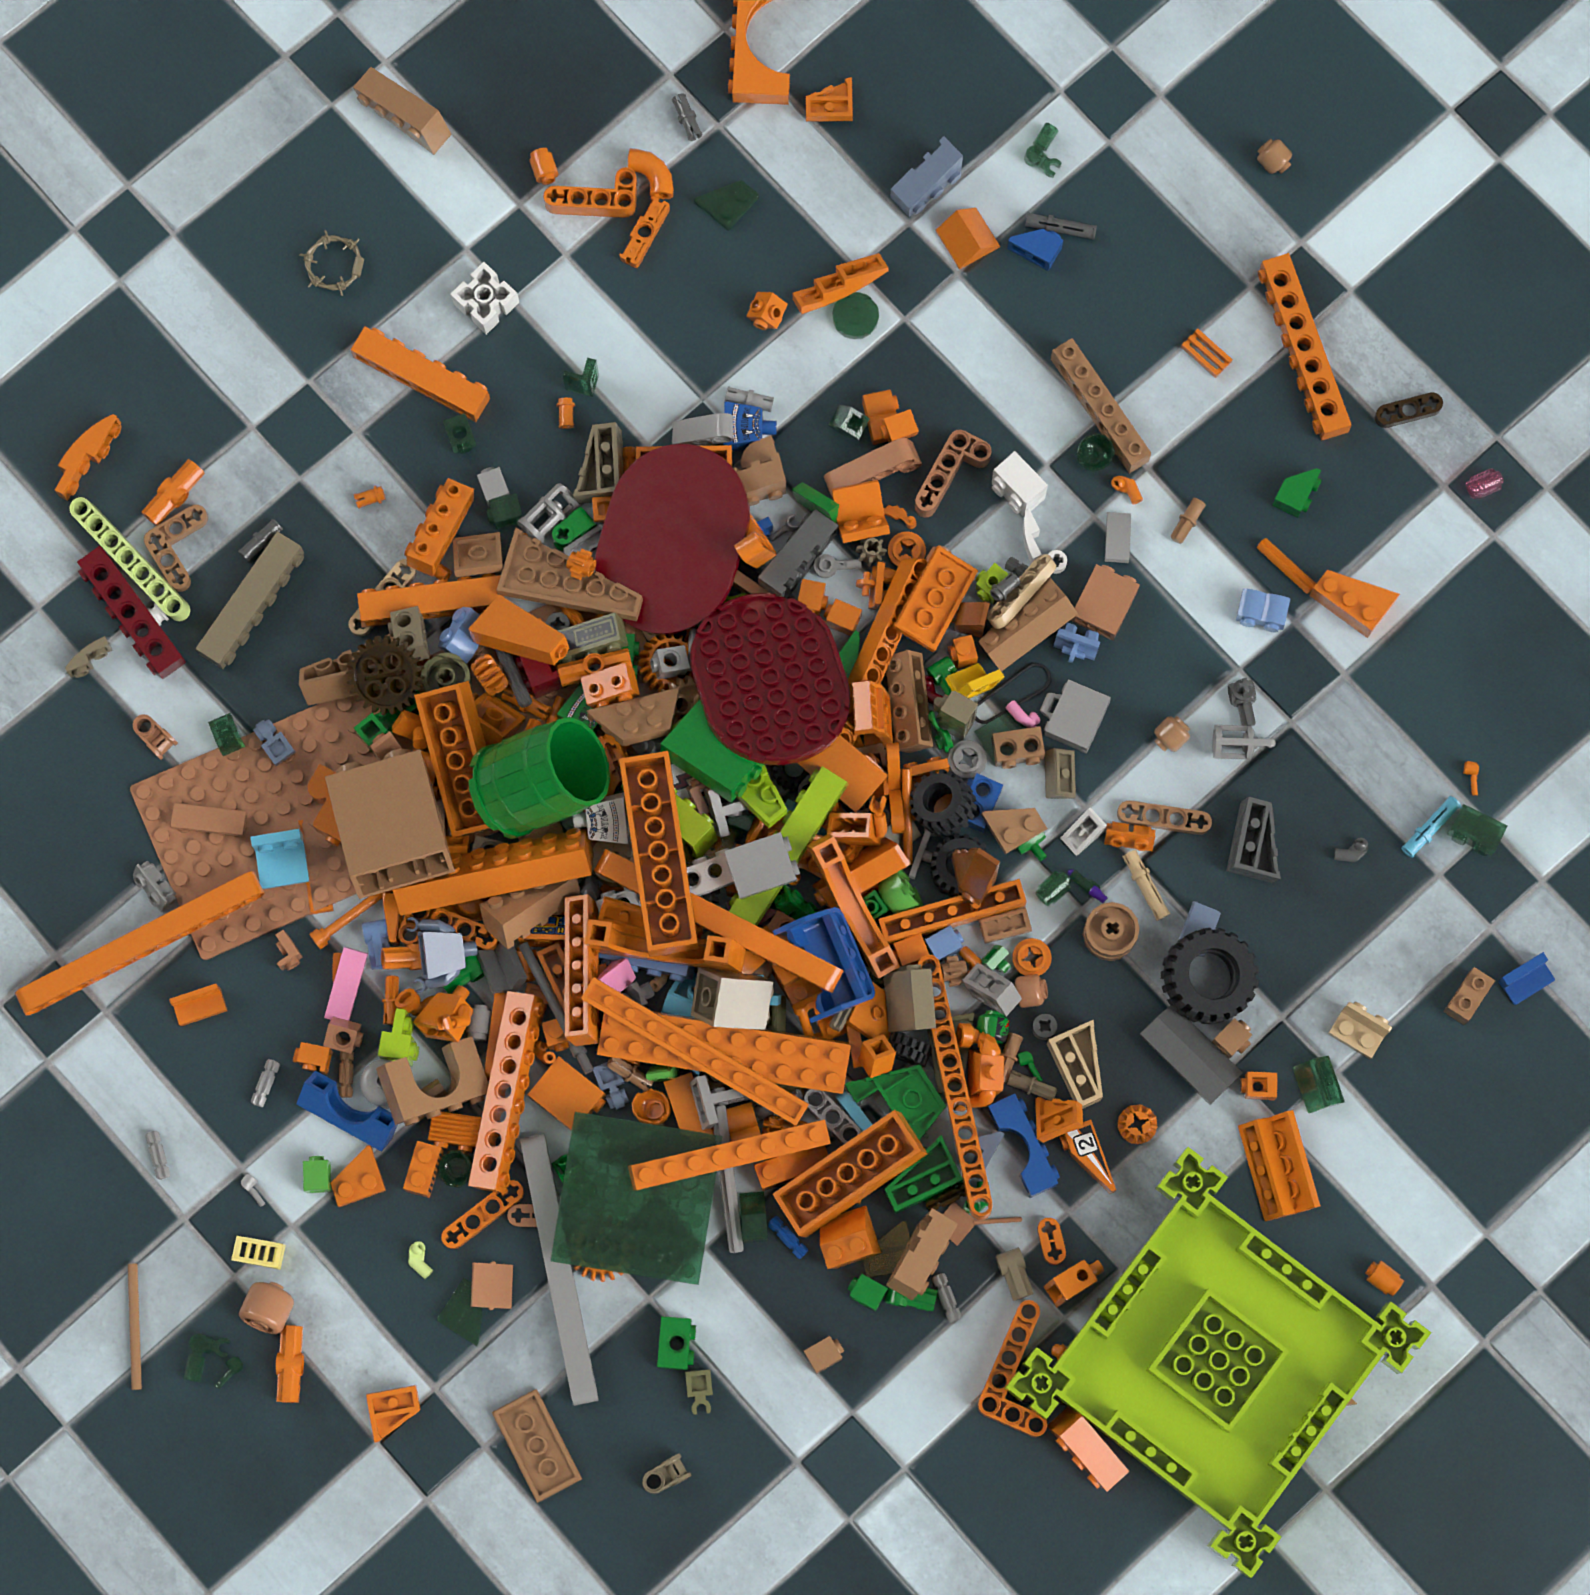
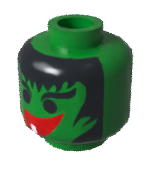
[977,1010,1009,1044]

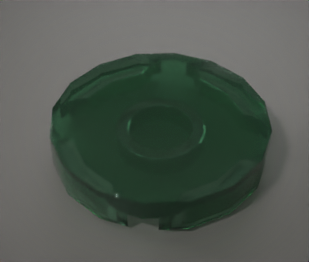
[832,292,879,339]

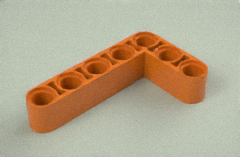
[734,513,777,568]
[977,1300,1047,1437]

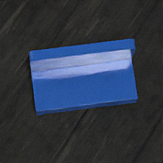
[1498,952,1555,1005]

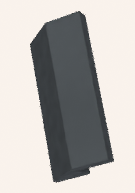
[1140,1005,1243,1105]

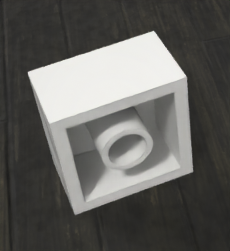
[992,451,1048,517]

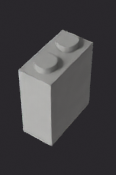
[724,832,800,900]

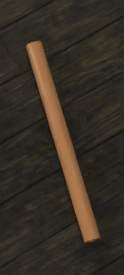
[128,1264,142,1390]

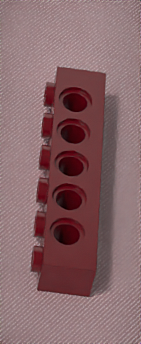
[77,545,186,679]

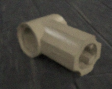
[995,1247,1034,1301]

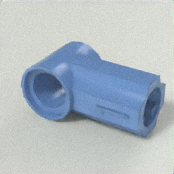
[362,919,390,970]

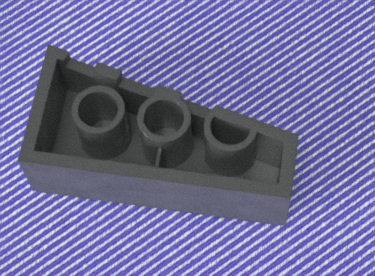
[758,509,839,599]

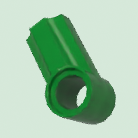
[926,656,958,696]
[443,951,485,994]
[885,1287,938,1312]

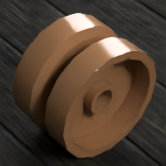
[1083,902,1139,961]

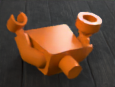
[822,795,887,846]
[395,985,473,1042]
[953,1023,1004,1112]

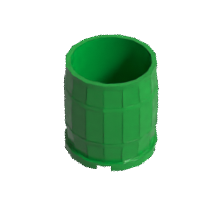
[468,717,610,839]

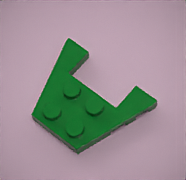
[844,1065,946,1140]

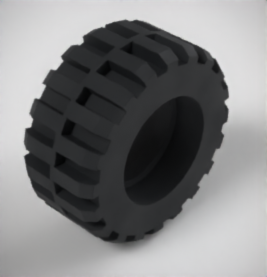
[1160,928,1259,1024]

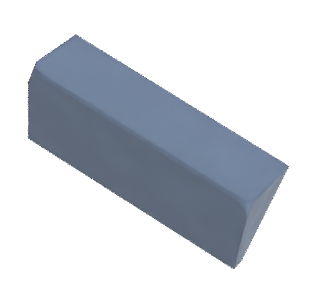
[1179,901,1221,957]

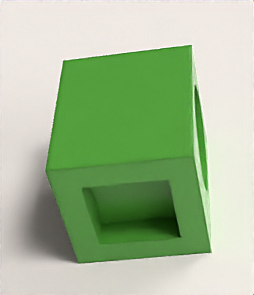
[303,1156,332,1193]

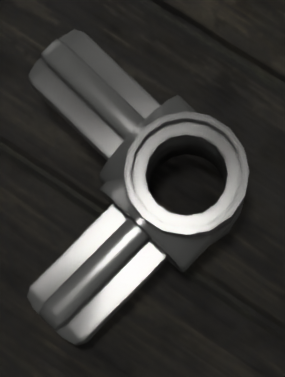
[1228,678,1256,726]

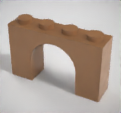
[376,1036,489,1126]

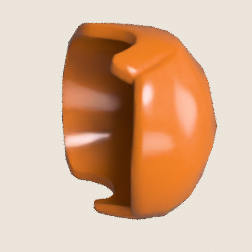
[631,1089,671,1127]

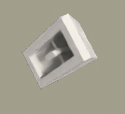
[1061,807,1107,856]

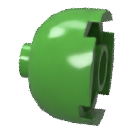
[878,870,923,914]

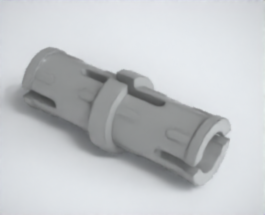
[725,386,774,412]

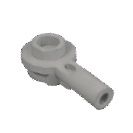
[813,554,862,578]

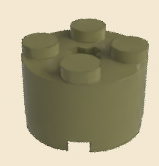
[421,653,472,692]

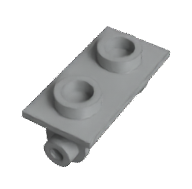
[133,861,177,912]

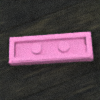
[324,947,368,1021]

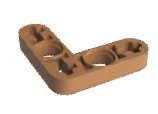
[144,505,208,592]

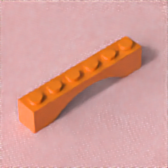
[807,834,900,978]

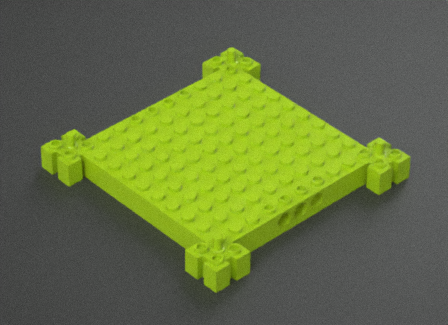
[1004,1147,1432,1578]

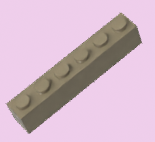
[196,531,304,669]

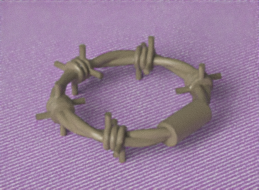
[299,230,364,296]

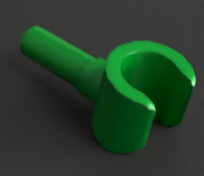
[1017,1051,1043,1081]

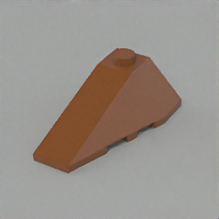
[952,848,1000,905]

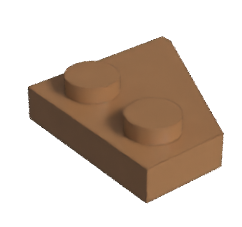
[981,808,1048,854]

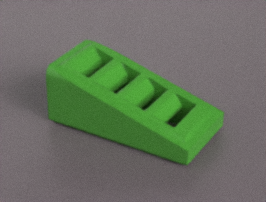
[646,1064,680,1082]

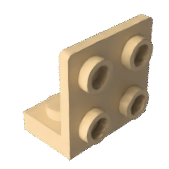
[1328,1002,1392,1059]

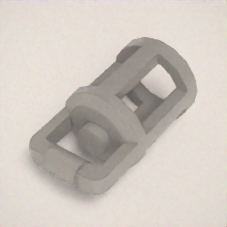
[517,483,578,543]
[1212,725,1276,760]

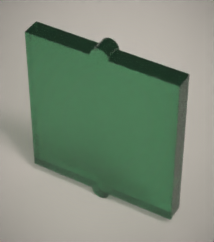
[974,712,1031,765]

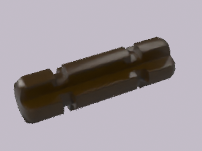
[925,1182,966,1211]

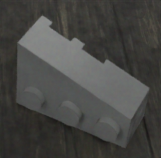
[1226,797,1281,883]

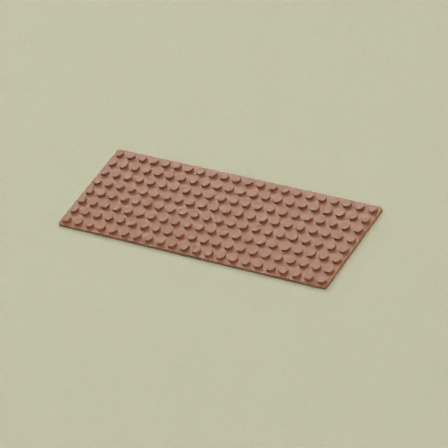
[130,604,681,960]

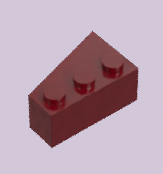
[515,656,563,699]

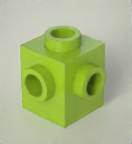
[975,563,1008,605]

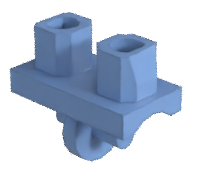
[1053,622,1100,663]

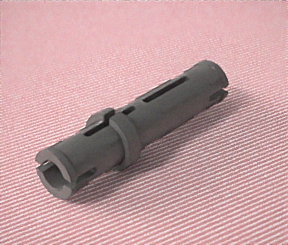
[1025,212,1097,240]

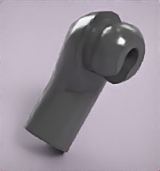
[1334,838,1368,862]

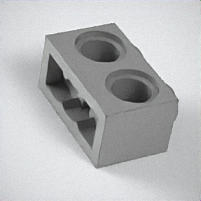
[962,963,1022,1017]

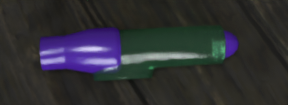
[1068,869,1108,904]

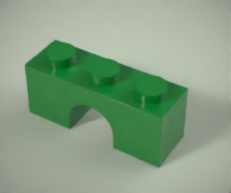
[354,687,420,752]

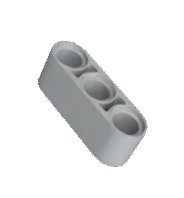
[672,413,733,446]
[804,1089,861,1145]

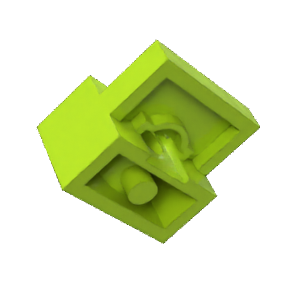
[378,1008,419,1067]

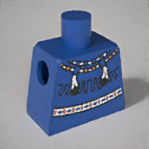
[723,402,777,451]

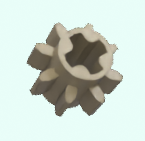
[855,537,887,567]

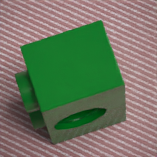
[657,1316,696,1371]

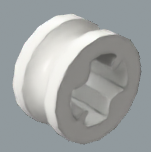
[1048,550,1067,574]
[147,603,169,626]

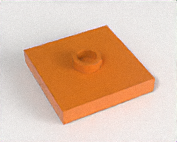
[846,982,891,1040]

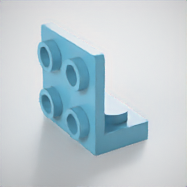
[251,829,309,889]

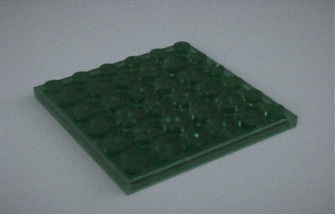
[550,1112,722,1285]

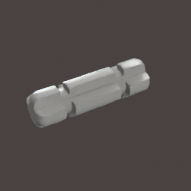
[251,1059,280,1107]
[145,1131,170,1180]
[932,1273,961,1322]

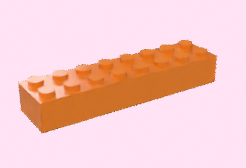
[619,751,699,957]
[393,828,594,916]

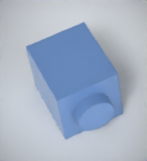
[925,925,964,962]

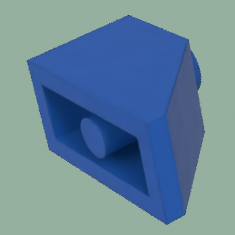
[1007,229,1063,271]

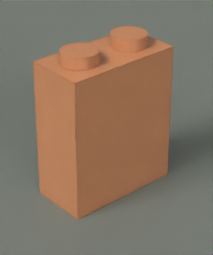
[1070,564,1140,641]

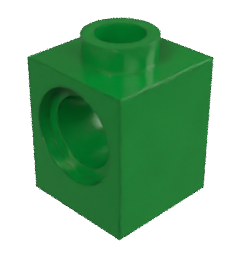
[847,1274,888,1312]

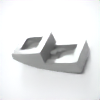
[1105,512,1131,563]

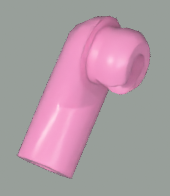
[1006,700,1040,728]

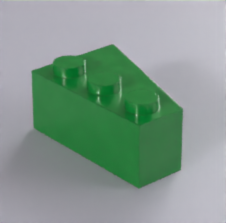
[884,1135,963,1215]

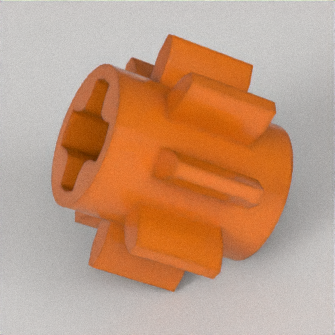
[566,548,596,580]

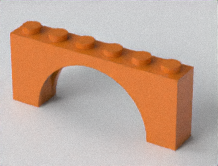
[728,0,790,105]
[584,919,746,973]

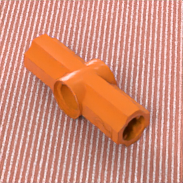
[141,459,205,526]
[557,648,633,687]
[381,944,422,970]
[276,1325,304,1403]

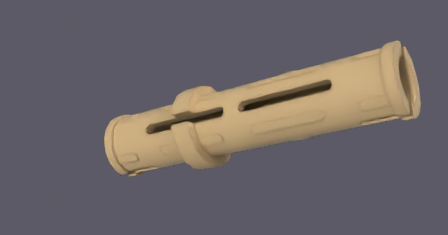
[1122,849,1171,921]

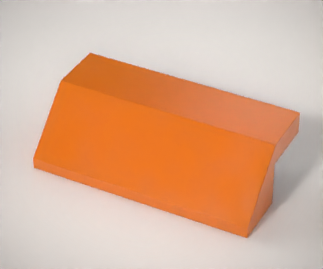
[1238,1110,1320,1222]

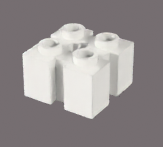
[450,262,519,334]

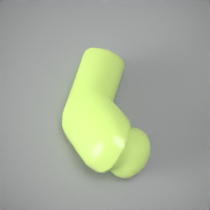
[408,1241,433,1279]

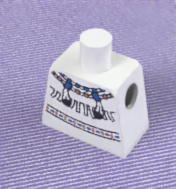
[573,792,631,844]

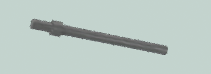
[519,942,594,1074]

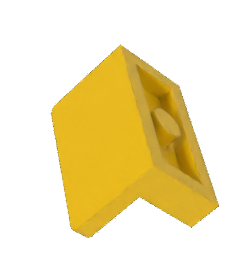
[945,663,1004,698]

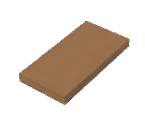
[492,1389,582,1503]

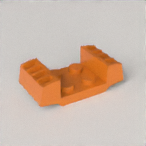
[852,680,893,748]

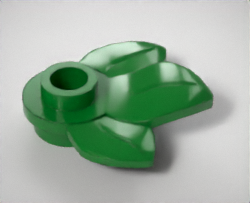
[928,710,954,753]

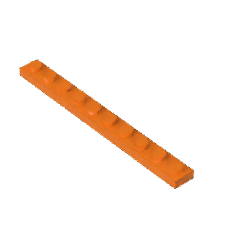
[581,977,809,1126]

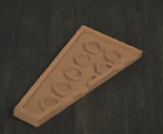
[496,528,643,621]

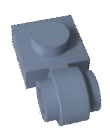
[253,719,296,766]
[593,1062,629,1110]

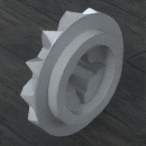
[948,740,987,779]

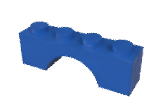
[296,1070,398,1152]
[987,1094,1060,1198]

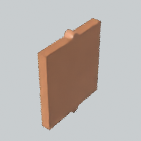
[471,1261,513,1310]

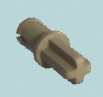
[1007,1070,1057,1100]

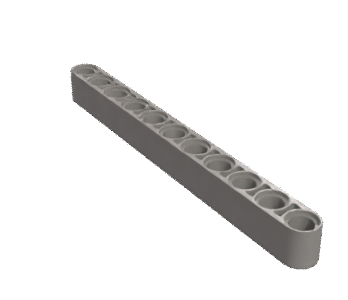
[520,1134,599,1406]

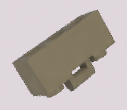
[933,691,978,741]

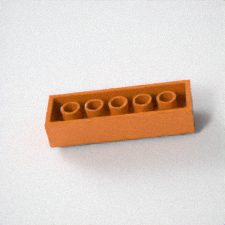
[414,681,489,837]
[773,1110,928,1238]

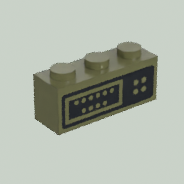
[557,612,628,665]

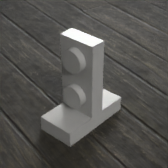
[703,787,748,837]
[690,1075,750,1130]

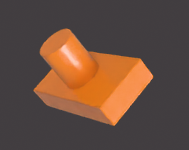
[392,710,428,750]

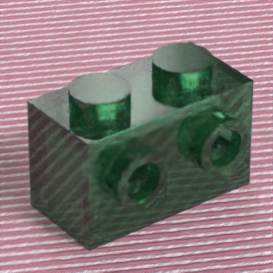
[1447,804,1508,856]

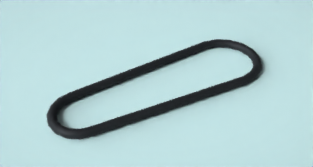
[975,663,1051,724]

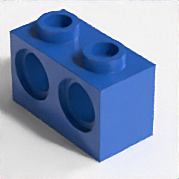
[967,773,1003,833]

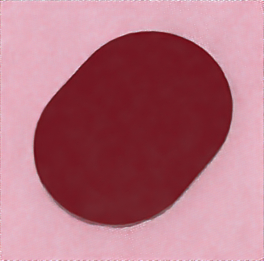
[595,444,750,635]
[690,593,850,765]

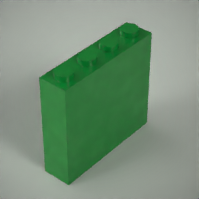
[661,700,764,803]

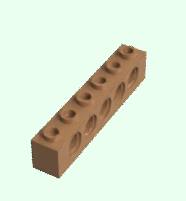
[1051,338,1151,474]

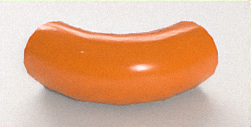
[628,148,674,199]

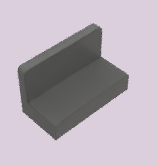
[477,943,527,993]

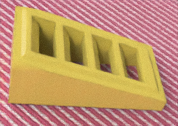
[231,1236,286,1270]

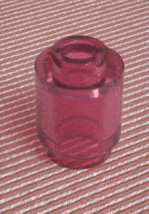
[1466,468,1504,499]

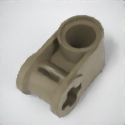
[642,1453,692,1494]

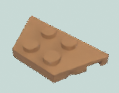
[587,688,678,747]

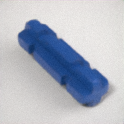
[768,1216,808,1259]

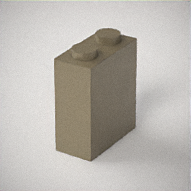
[884,964,936,1032]

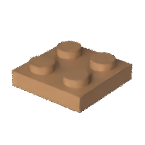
[453,532,503,577]

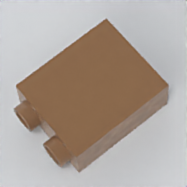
[325,749,455,899]

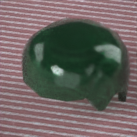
[1076,433,1115,472]
[438,1150,473,1188]

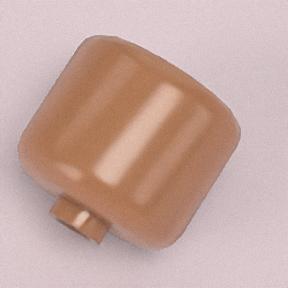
[239,1282,294,1334]

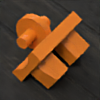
[856,562,896,610]

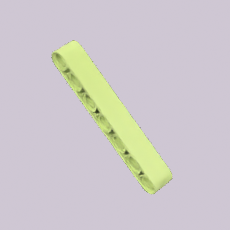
[69,497,190,621]

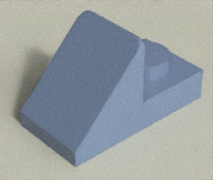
[971,1132,1004,1180]

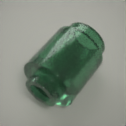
[1035,871,1072,906]

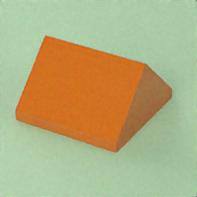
[936,208,1000,270]

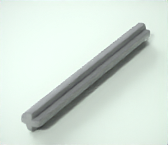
[713,1105,744,1253]

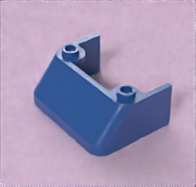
[773,907,875,1023]

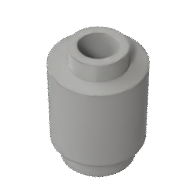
[466,1005,492,1042]

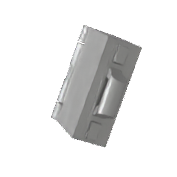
[1040,679,1111,753]

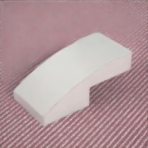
[1023,509,1042,564]

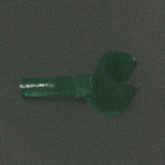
[215,1357,243,1389]

